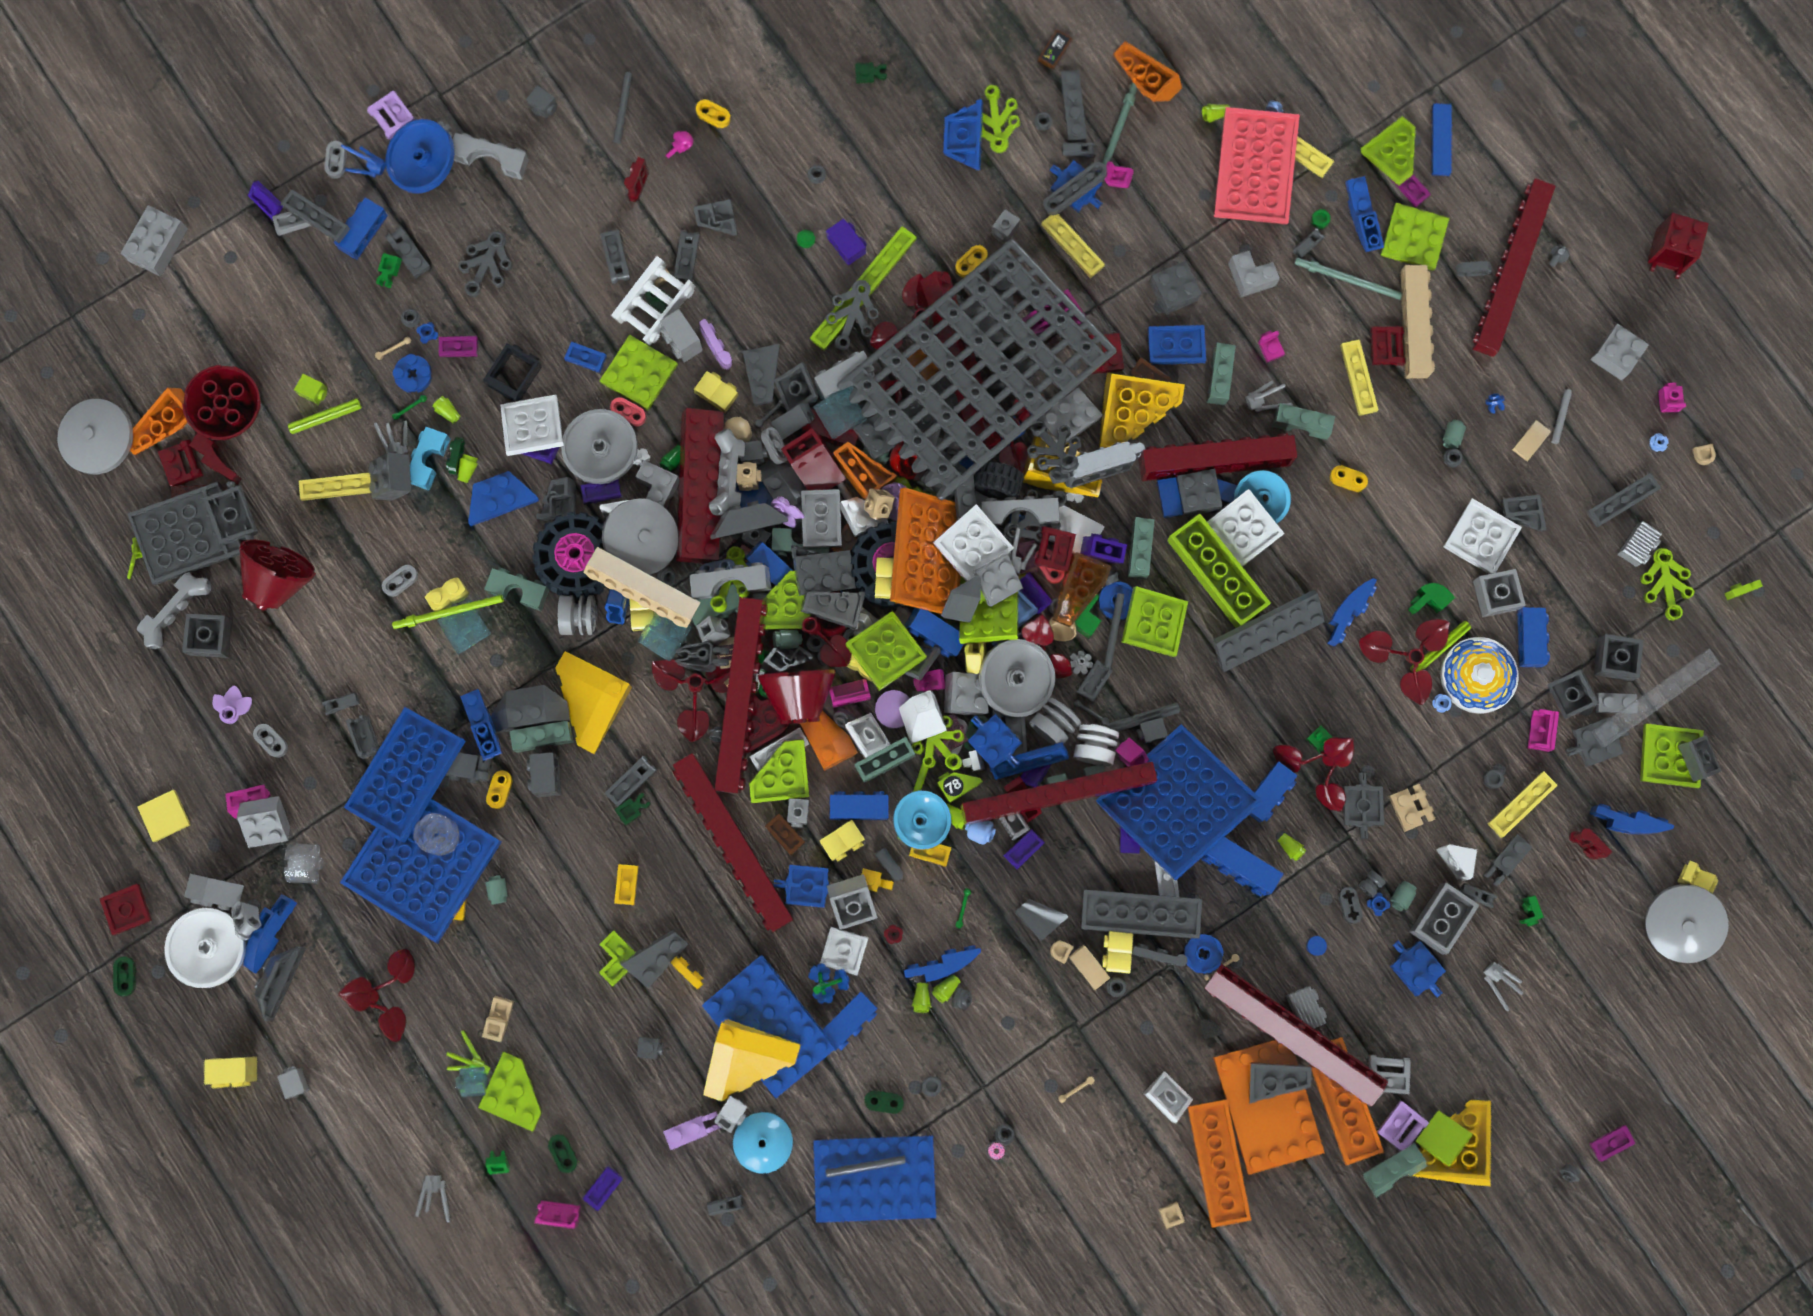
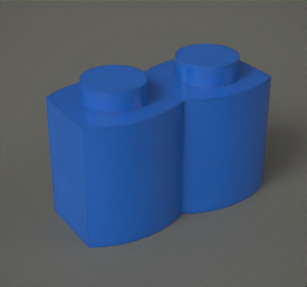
[605,589,630,625]

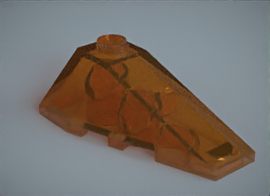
[1052,552,1112,627]

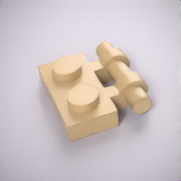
[1388,784,1435,832]

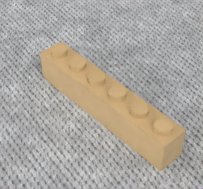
[1400,265,1435,378]
[583,547,701,628]

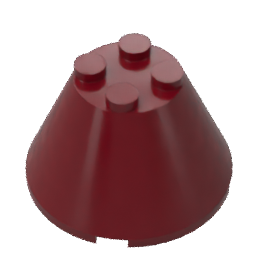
[182,365,261,440]
[239,539,316,611]
[758,669,836,724]

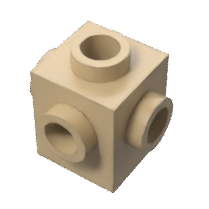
[736,462,762,491]
[864,488,895,520]

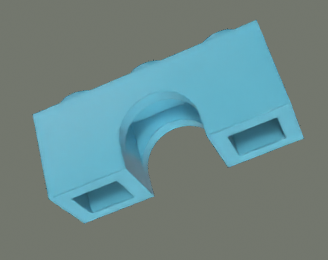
[410,427,451,490]

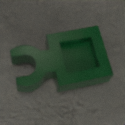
[855,62,887,84]
[614,793,651,826]

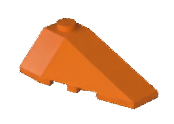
[1113,41,1182,102]
[130,387,187,455]
[799,710,858,771]

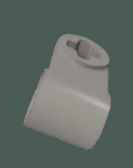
[231,901,261,940]

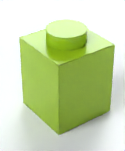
[294,374,328,405]

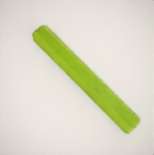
[288,399,361,434]
[1410,621,1471,672]

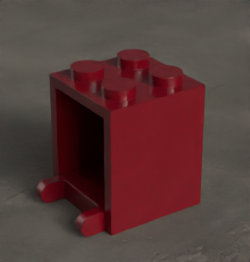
[1648,213,1709,279]

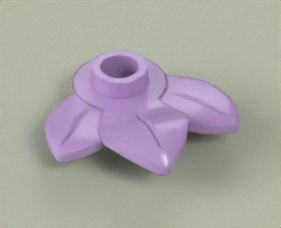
[771,496,805,528]
[212,686,252,724]

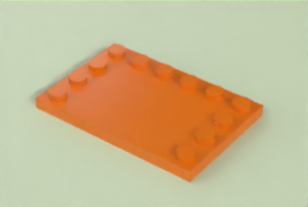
[890,487,961,614]
[1213,1040,1324,1175]

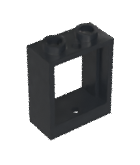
[483,343,542,402]

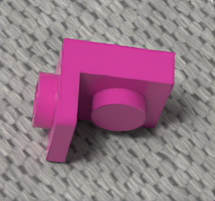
[1258,331,1285,363]

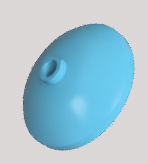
[1234,470,1291,523]
[893,791,951,849]
[733,1112,793,1173]

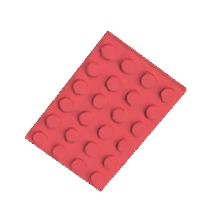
[1214,107,1300,225]

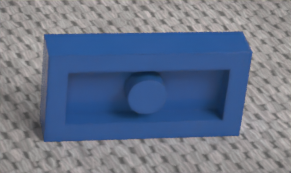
[564,342,607,373]

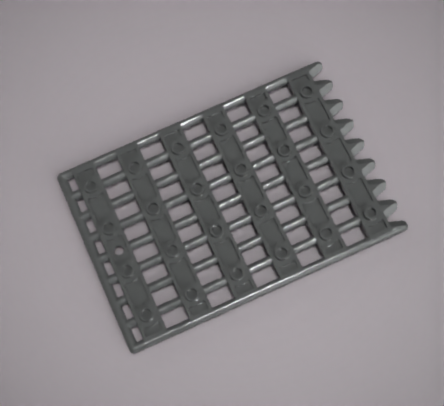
[837,239,1117,500]

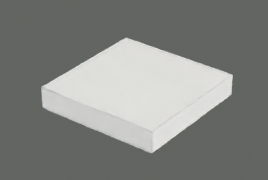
[820,927,868,976]

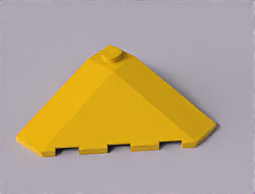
[1099,373,1185,448]
[1023,435,1102,497]
[555,651,632,754]
[703,1019,801,1101]
[1413,1100,1491,1186]

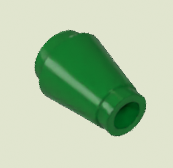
[659,445,680,473]

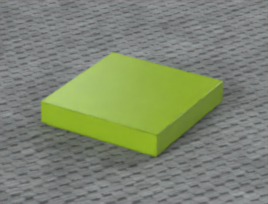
[1415,1110,1473,1167]

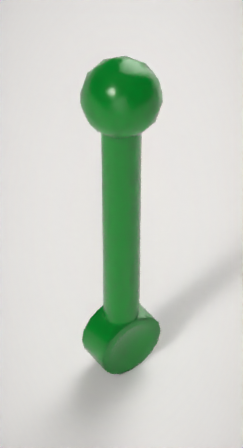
[392,395,427,420]
[955,888,971,928]

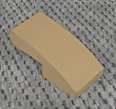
[1512,420,1551,461]
[1069,945,1110,990]
[482,996,514,1042]

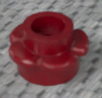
[884,925,903,944]

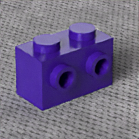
[826,218,867,266]
[1080,533,1127,563]

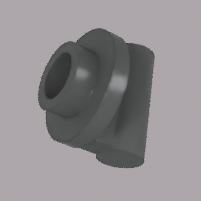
[1549,245,1570,267]
[834,706,857,728]
[952,988,972,1010]

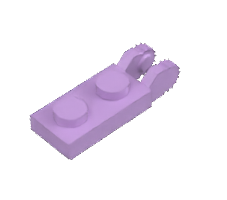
[699,319,732,370]
[663,1111,722,1150]

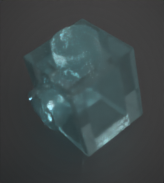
[456,1067,488,1097]

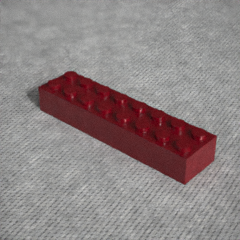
[676,408,724,564]
[1139,433,1297,481]

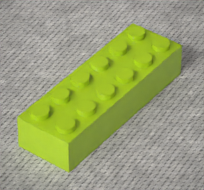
[1167,514,1271,628]

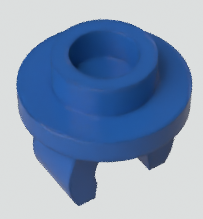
[1485,393,1505,414]

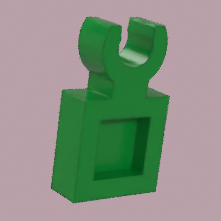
[376,253,402,288]

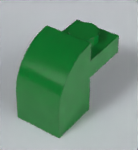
[1408,583,1456,615]
[1071,592,1102,639]

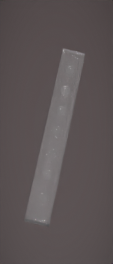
[1591,649,1721,748]

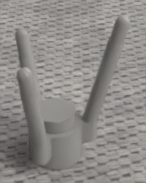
[1245,381,1293,412]
[374,421,408,454]
[1008,527,1037,574]
[1483,961,1523,1011]
[415,1175,450,1222]

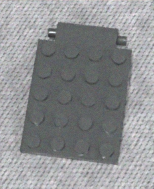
[128,481,258,585]

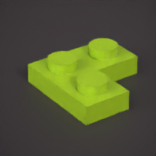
[599,930,635,987]

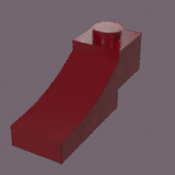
[189,433,242,485]

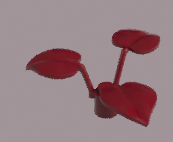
[870,274,938,350]
[958,394,1043,473]
[769,591,852,667]
[987,614,1073,678]
[1359,619,1450,705]
[652,659,731,742]
[1273,737,1354,811]
[338,948,415,1042]

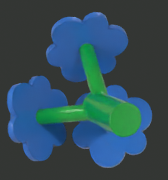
[808,963,849,1004]

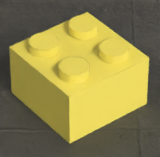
[204,1057,257,1088]

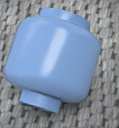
[965,820,996,844]

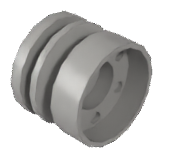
[558,595,598,635]
[1029,698,1081,745]

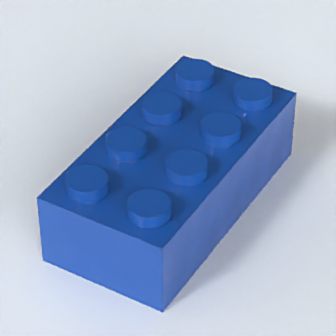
[1201,837,1283,897]

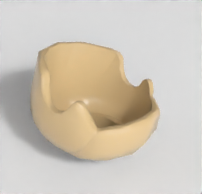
[723,417,752,442]
[1049,614,1076,641]

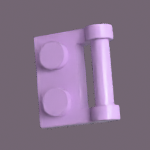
[367,91,415,140]
[1377,1101,1429,1152]

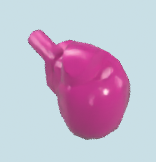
[666,131,693,159]

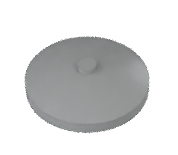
[57,399,133,475]
[561,409,638,484]
[602,499,679,575]
[979,639,1055,717]
[1645,884,1729,963]

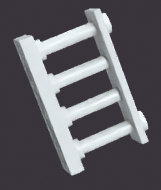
[611,256,695,346]

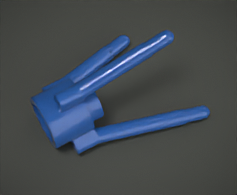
[341,144,386,177]

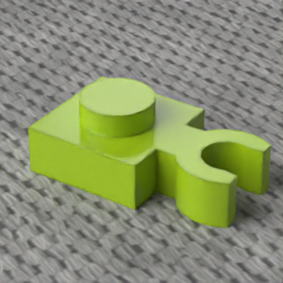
[1724,579,1763,600]

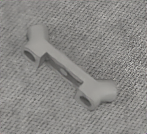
[709,429,745,516]
[137,573,211,649]

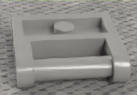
[1368,1055,1411,1094]

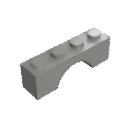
[453,133,529,180]
[982,495,1059,527]
[690,562,771,600]

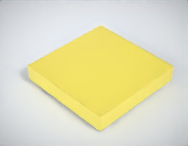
[138,790,191,842]

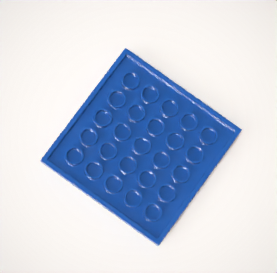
[1096,724,1262,881]
[340,799,502,943]

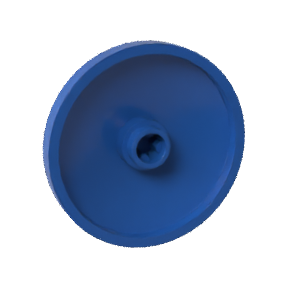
[386,119,455,193]

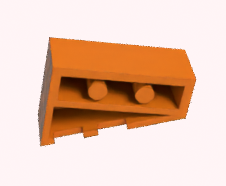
[832,442,897,500]

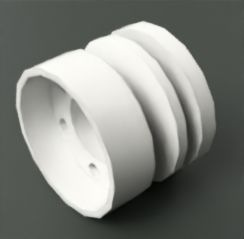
[1073,724,1119,766]

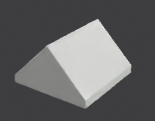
[845,713,891,759]
[1436,844,1477,882]
[1143,1071,1193,1123]

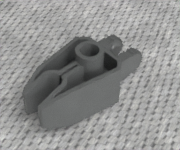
[675,641,730,672]

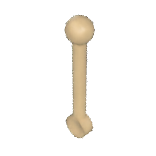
[375,337,411,360]
[1204,954,1239,980]
[1058,1077,1094,1103]

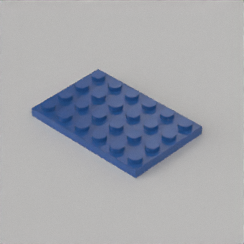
[344,707,466,843]
[702,955,836,1099]
[814,1135,936,1223]

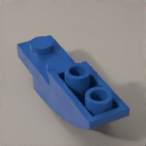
[1345,176,1384,252]
[1327,578,1377,647]
[460,689,502,761]
[1590,804,1674,835]
[243,894,297,974]
[904,945,981,982]

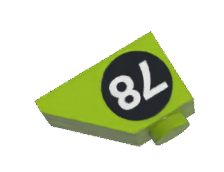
[937,772,983,804]

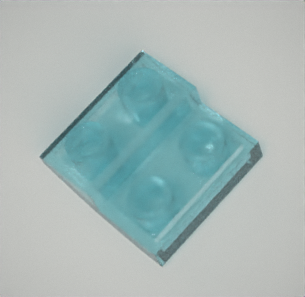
[813,388,867,439]
[437,600,491,655]
[638,613,692,661]

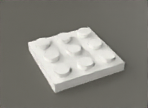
[500,395,564,456]
[1207,489,1285,567]
[1443,498,1522,574]
[933,504,1014,582]

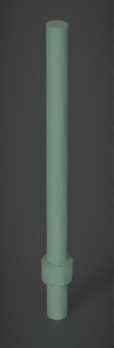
[1097,82,1138,182]
[1294,257,1402,300]

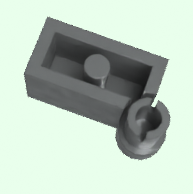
[446,753,492,784]

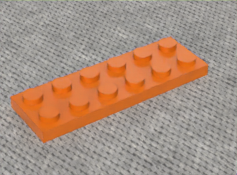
[1311,1037,1384,1165]
[1187,1099,1251,1228]

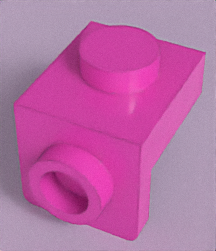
[1105,161,1134,188]
[914,669,945,692]

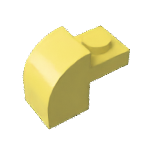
[1677,861,1718,894]

